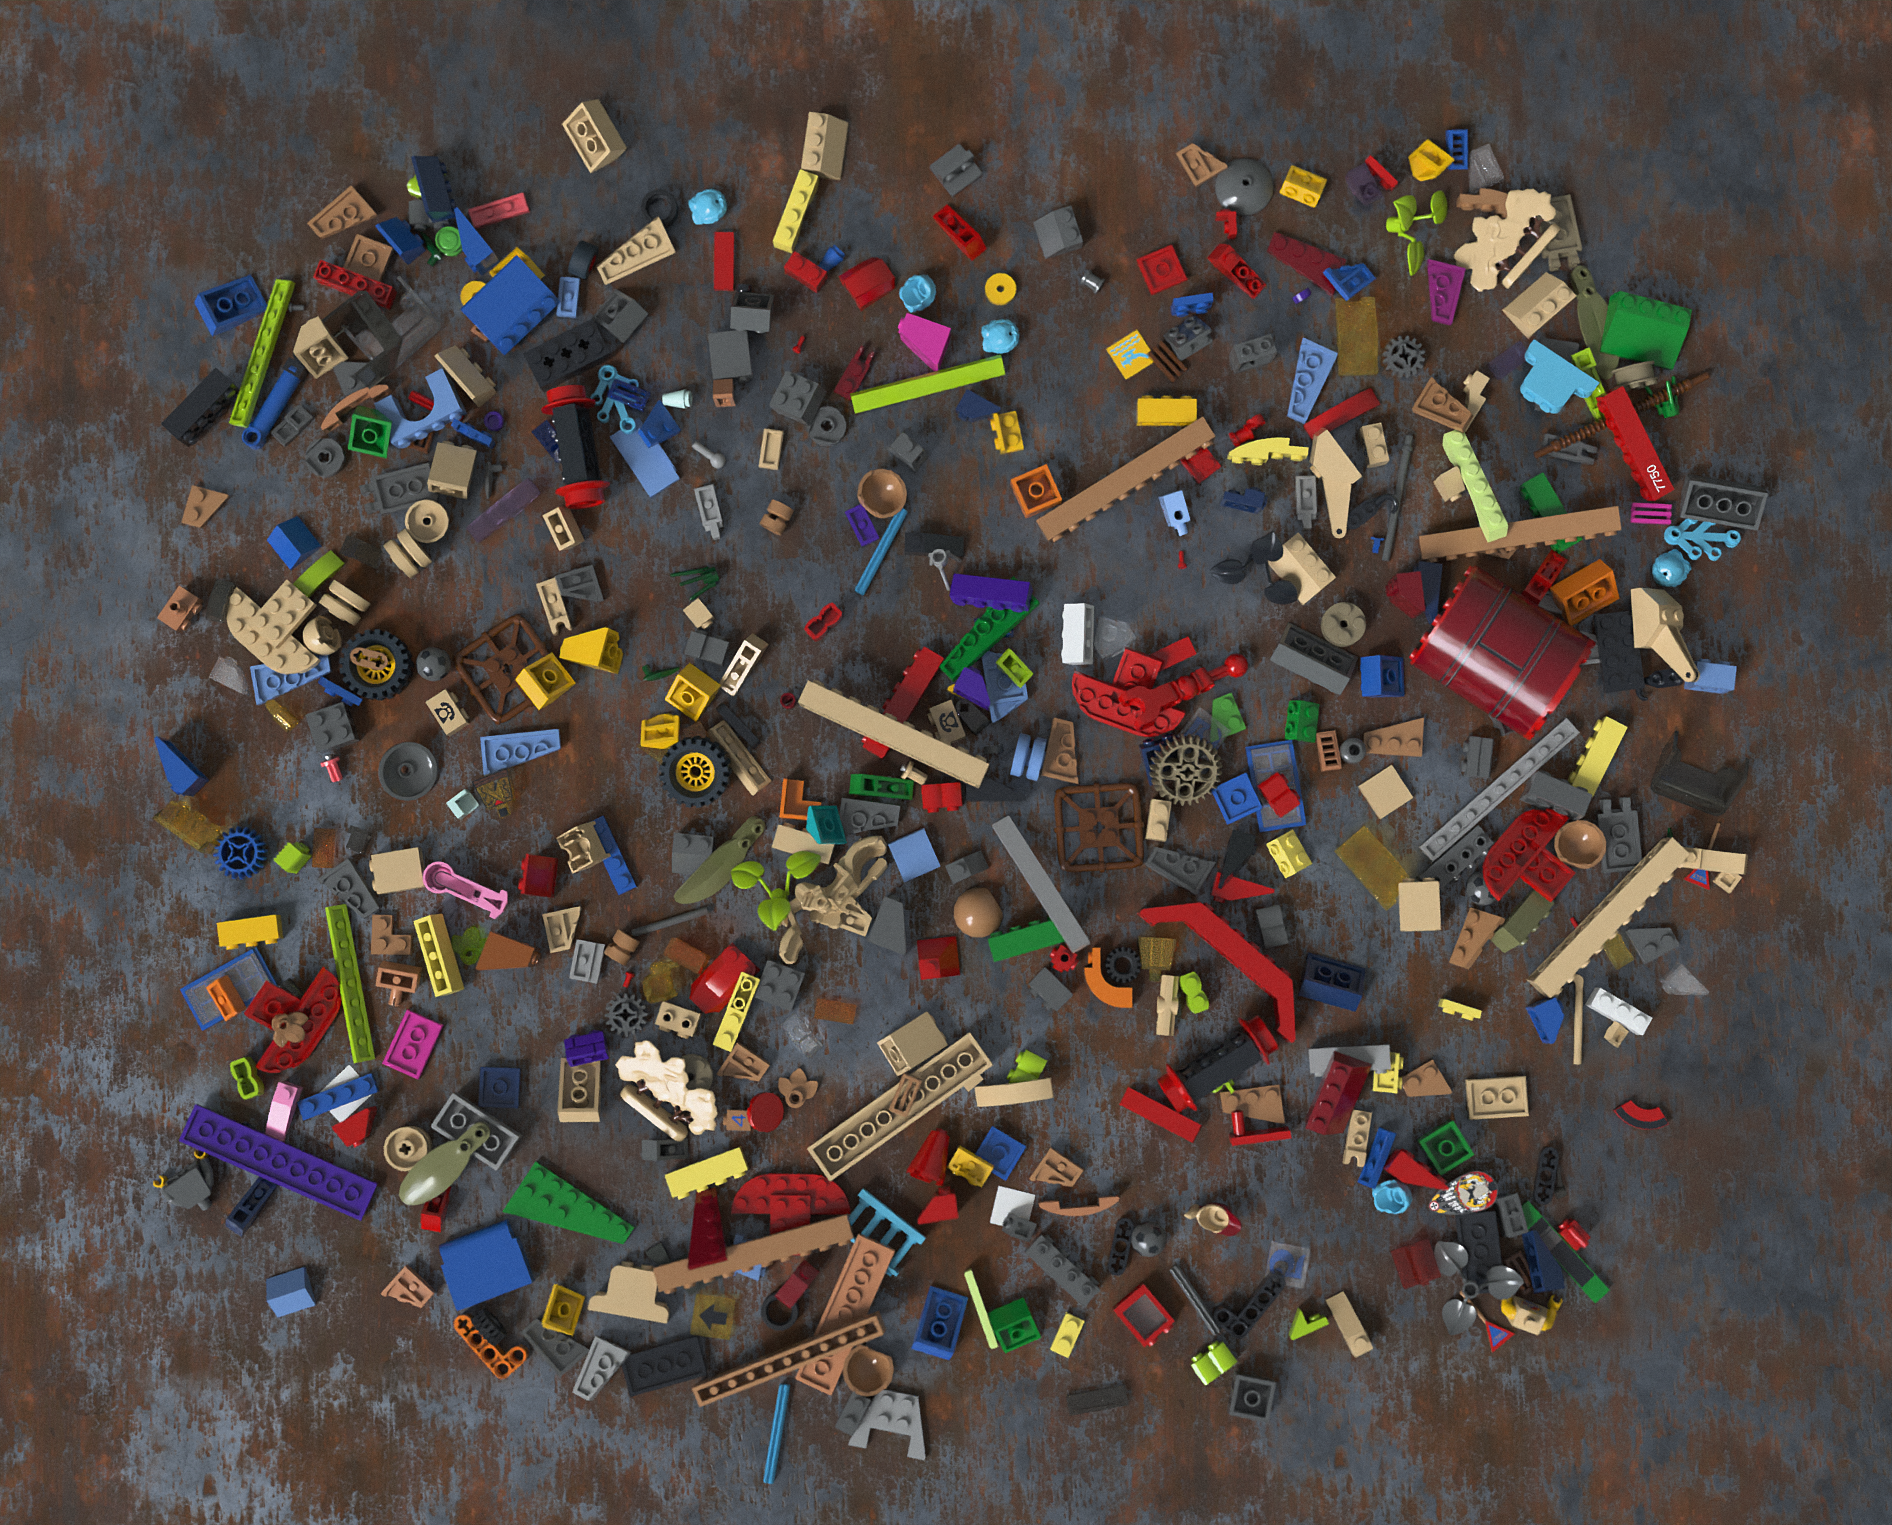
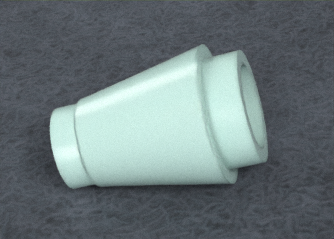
[663,389,692,409]

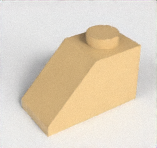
[1433,466,1465,502]

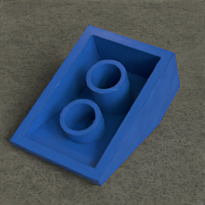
[454,207,500,276]
[194,275,267,336]
[154,736,209,797]
[911,1286,968,1360]

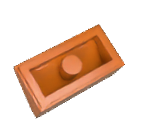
[206,975,247,1021]

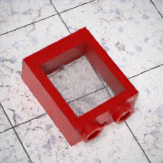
[1112,1282,1175,1348]

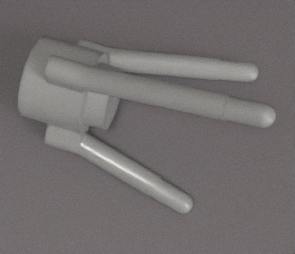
[928,549,961,591]

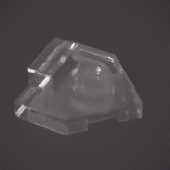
[1093,617,1137,660]

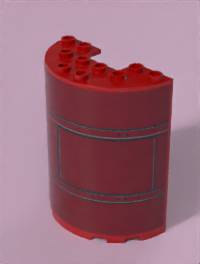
[1409,565,1596,740]

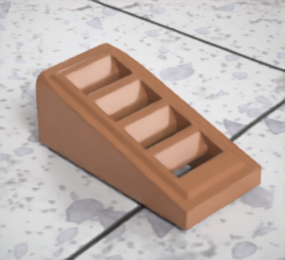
[1316,730,1342,772]

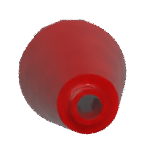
[906,1128,950,1186]

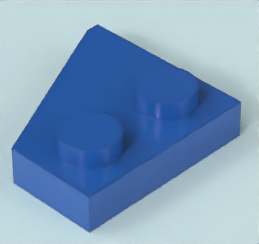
[1323,263,1376,301]
[638,400,681,448]
[451,418,496,449]
[318,677,363,706]

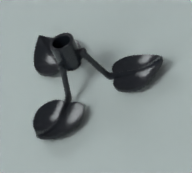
[1210,531,1298,605]

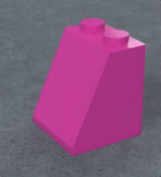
[898,313,951,372]

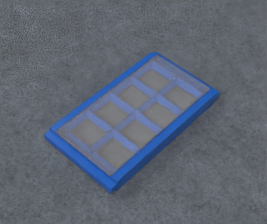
[1245,740,1306,832]
[180,947,278,1031]

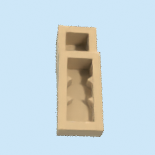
[1463,370,1490,432]
[1682,847,1748,875]

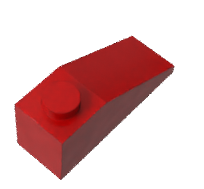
[933,204,987,261]
[1210,872,1275,903]

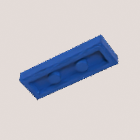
[1358,1127,1396,1189]

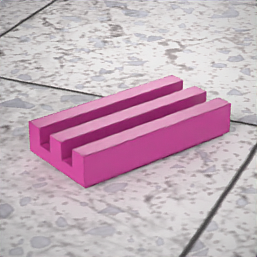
[1630,503,1672,525]

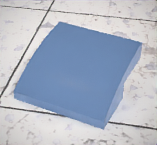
[888,828,941,882]

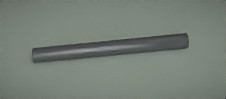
[631,907,709,937]

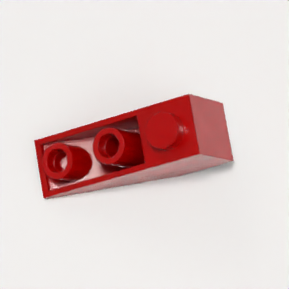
[1207,243,1266,299]

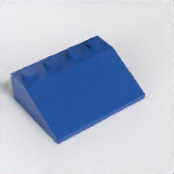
[460,255,560,356]

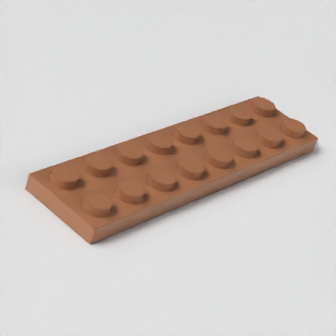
[795,1233,895,1395]

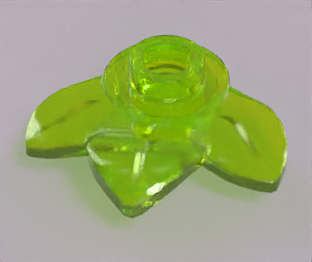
[451,926,487,965]

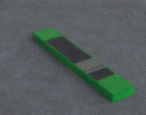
[1521,1200,1610,1304]

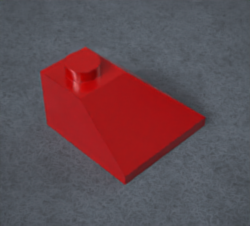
[917,936,960,980]
[332,1106,377,1148]

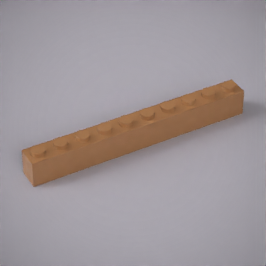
[1036,417,1215,543]
[1419,506,1622,563]
[653,1213,854,1294]
[692,1310,887,1407]

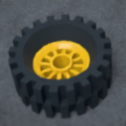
[339,629,414,701]
[659,736,732,808]

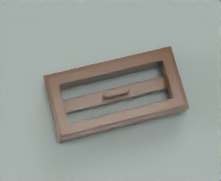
[889,1073,922,1118]

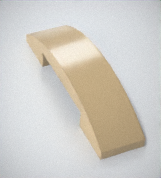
[974,1077,1054,1107]

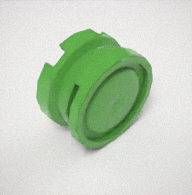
[435,226,463,257]

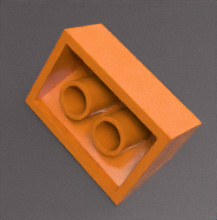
[1550,559,1620,626]

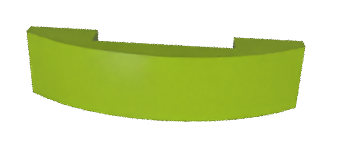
[1571,347,1605,422]
[293,550,345,598]

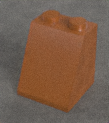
[476,931,542,970]

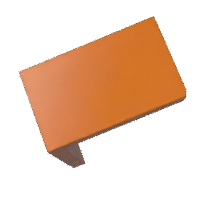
[779,778,822,821]

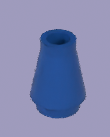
[818,244,845,272]

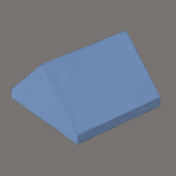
[266,1267,316,1318]

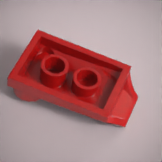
[689,942,761,1014]

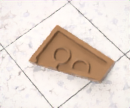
[1040,718,1078,784]
[1449,907,1506,970]
[1220,1084,1285,1124]

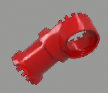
[1229,413,1266,448]

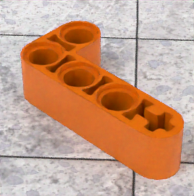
[454,1313,529,1379]

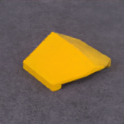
[1409,139,1454,181]
[640,713,680,749]

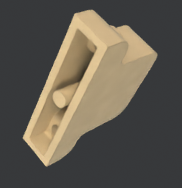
[588,1261,670,1323]

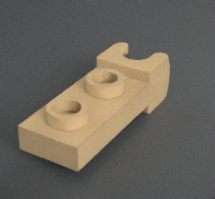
[536,578,573,635]
[1342,1109,1372,1167]

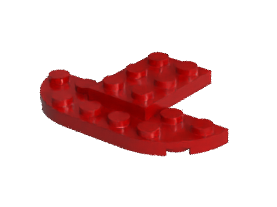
[1072,647,1186,737]
[1483,809,1576,902]
[244,967,342,1073]
[731,1173,851,1255]

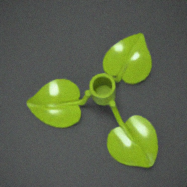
[1386,191,1448,276]
[731,851,821,931]

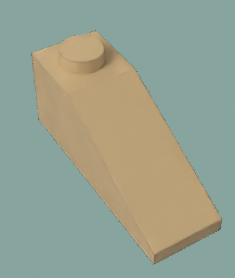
[719,633,769,697]
[1326,1291,1373,1357]

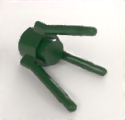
[670,566,720,601]

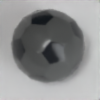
[416,646,451,681]
[1465,871,1497,906]
[1131,1221,1167,1257]

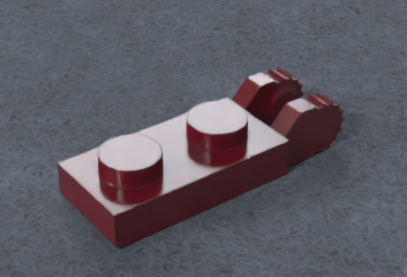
[834,345,876,401]

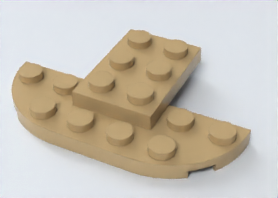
[226,580,321,675]

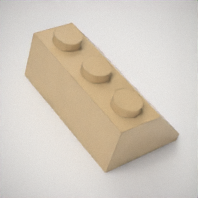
[562,99,627,173]
[801,112,848,180]
[1502,272,1576,339]
[293,316,349,379]
[435,345,497,408]
[1269,532,1336,605]

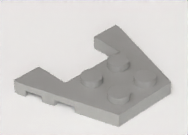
[848,1389,926,1460]

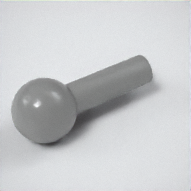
[692,441,726,468]

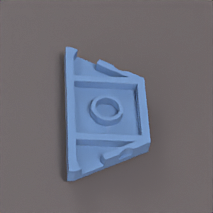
[982,651,1028,724]

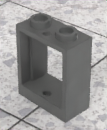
[1229,334,1277,374]

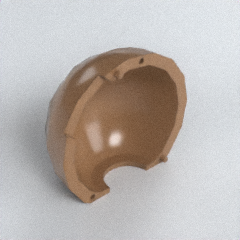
[857,469,907,518]
[1554,820,1606,869]
[953,887,1004,938]
[843,1345,894,1396]

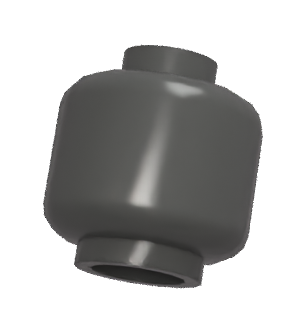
[1339,738,1366,764]

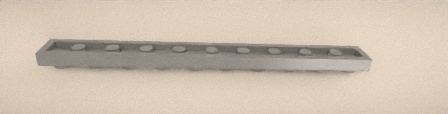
[1419,718,1580,862]

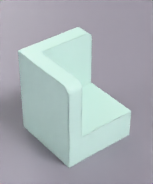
[446,789,479,820]

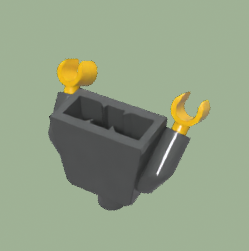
[153,1150,214,1211]

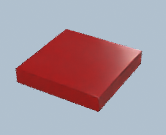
[1136,244,1187,296]

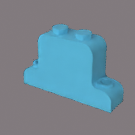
[1520,339,1600,414]

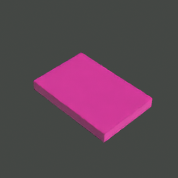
[382,1009,444,1080]

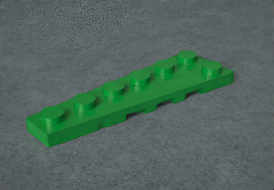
[939,576,1040,682]

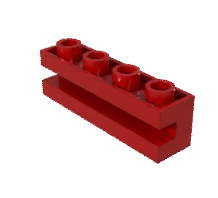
[313,259,397,310]

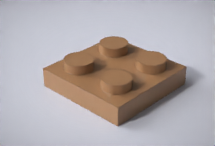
[343,234,394,282]

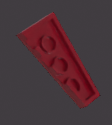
[1267,232,1347,297]
[687,1187,728,1270]

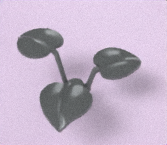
[1434,1241,1524,1335]

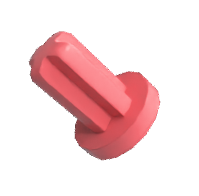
[320,754,343,782]

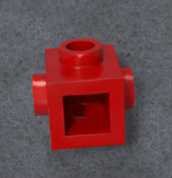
[1049,944,1079,973]

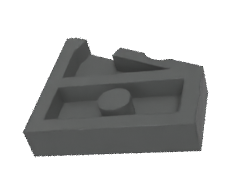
[554,565,604,602]

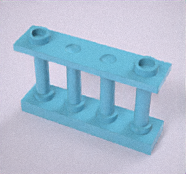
[849,1188,926,1276]

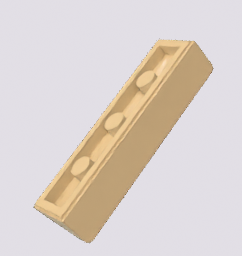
[706,720,772,795]

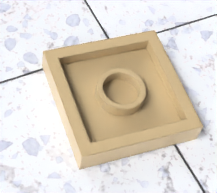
[1358,765,1413,819]

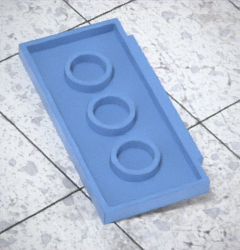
[610,418,680,498]

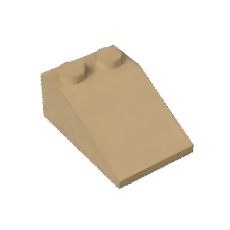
[558,1058,601,1122]

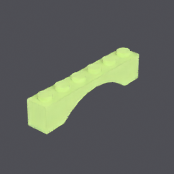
[1443,430,1508,542]

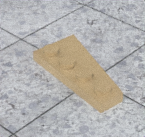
[596,216,675,285]

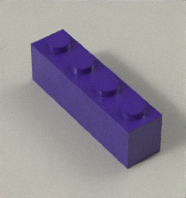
[949,574,1033,613]

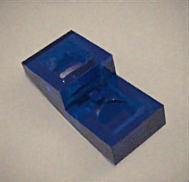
[531,420,560,463]

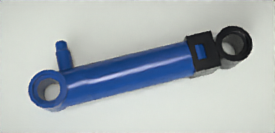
[242,352,309,450]

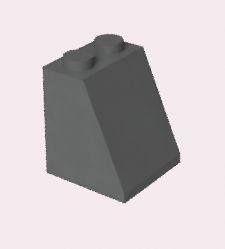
[868,895,907,955]

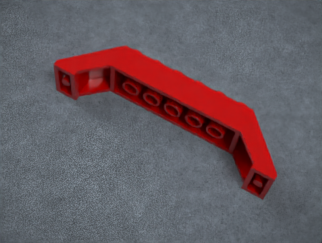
[1137,902,1296,1043]

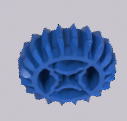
[213,826,268,880]

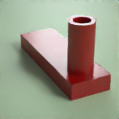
[1229,1110,1291,1146]

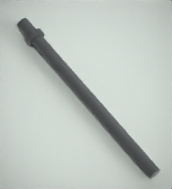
[1382,435,1413,562]

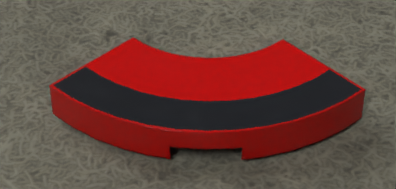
[1613,1100,1669,1130]

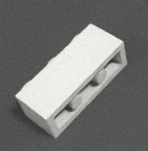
[1061,603,1094,665]
[1585,988,1652,1035]

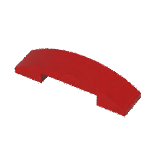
[1303,388,1380,442]

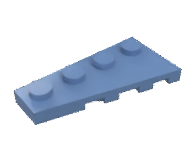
[1287,337,1338,424]
[250,654,332,706]
[480,729,561,776]

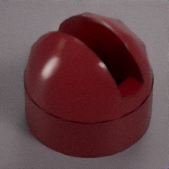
[780,693,797,709]

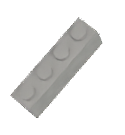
[1309,1044,1391,1077]

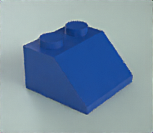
[375,217,426,265]
[1360,655,1405,698]
[1526,997,1564,1044]

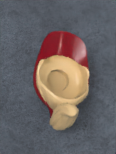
[1184,1202,1242,1236]

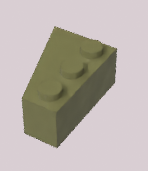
[1491,889,1554,953]

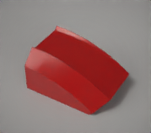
[839,257,895,311]

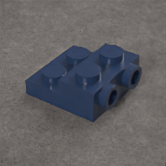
[1220,487,1268,514]
[1139,733,1185,785]

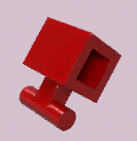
[1556,1218,1591,1251]

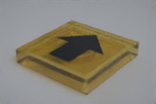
[690,1294,736,1340]

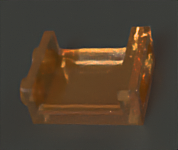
[663,937,711,974]

